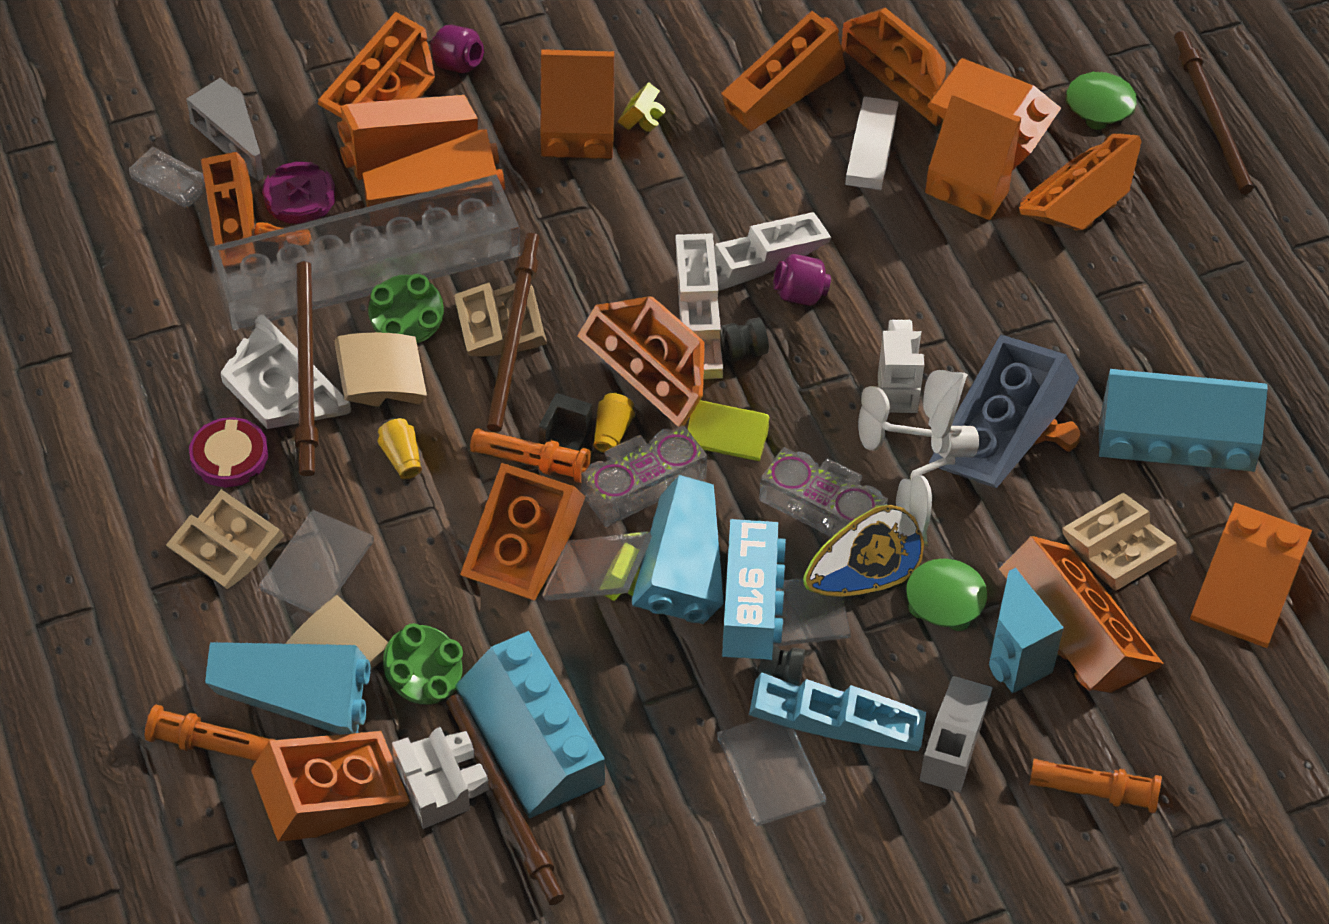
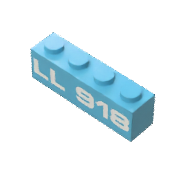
[722,519,786,660]

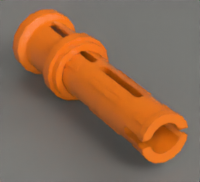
[470,428,591,483]
[145,704,276,761]
[1029,758,1162,814]

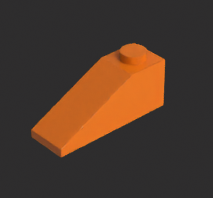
[201,152,256,266]

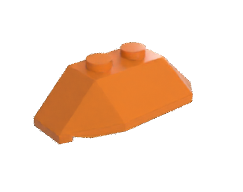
[841,8,946,126]
[318,12,435,118]
[1019,133,1141,231]
[577,296,705,427]

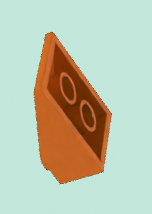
[541,49,614,159]
[927,58,1061,171]
[925,90,1022,220]
[460,463,585,601]
[1190,502,1312,648]
[251,731,410,842]

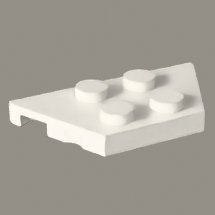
[221,314,351,429]

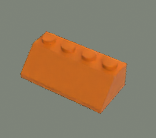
[999,536,1164,693]

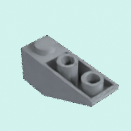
[920,676,993,793]

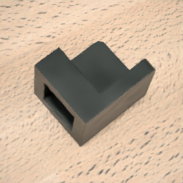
[538,393,592,451]

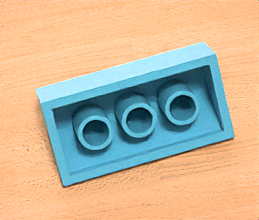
[1099,369,1268,472]
[455,631,605,818]

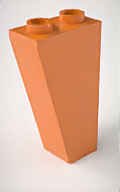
[721,11,846,132]
[337,95,478,180]
[363,129,505,225]

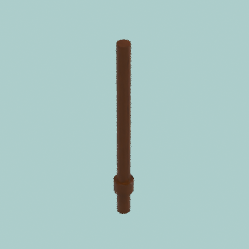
[1174,31,1254,194]
[487,232,540,432]
[295,261,319,476]
[446,694,565,905]

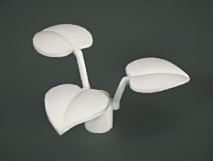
[858,370,979,546]

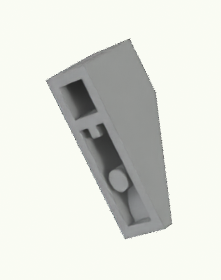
[187,78,264,181]

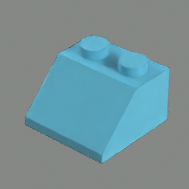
[989,568,1064,693]

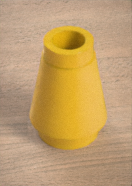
[593,393,635,454]
[377,418,422,479]

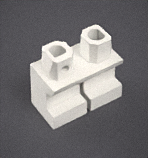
[878,320,924,413]
[392,727,489,829]

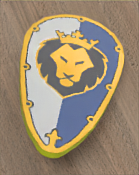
[803,505,924,597]

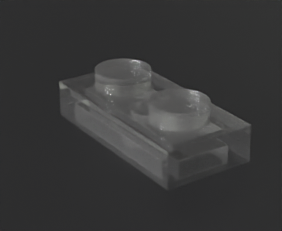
[129,146,206,209]

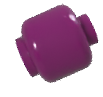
[430,25,484,73]
[773,254,831,306]

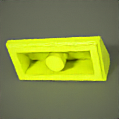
[684,400,769,462]

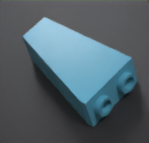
[632,475,724,624]
[205,642,370,735]

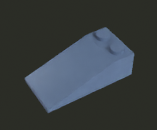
[929,334,1079,488]

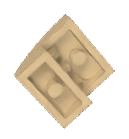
[454,282,547,356]
[334,332,427,407]
[166,489,284,589]
[1062,493,1177,591]
[285,595,388,670]

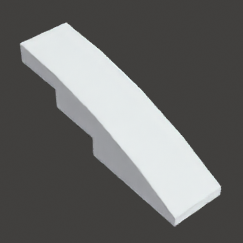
[845,97,899,190]
[714,212,831,291]
[675,233,723,379]

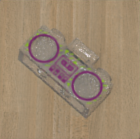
[581,425,707,528]
[759,447,888,537]

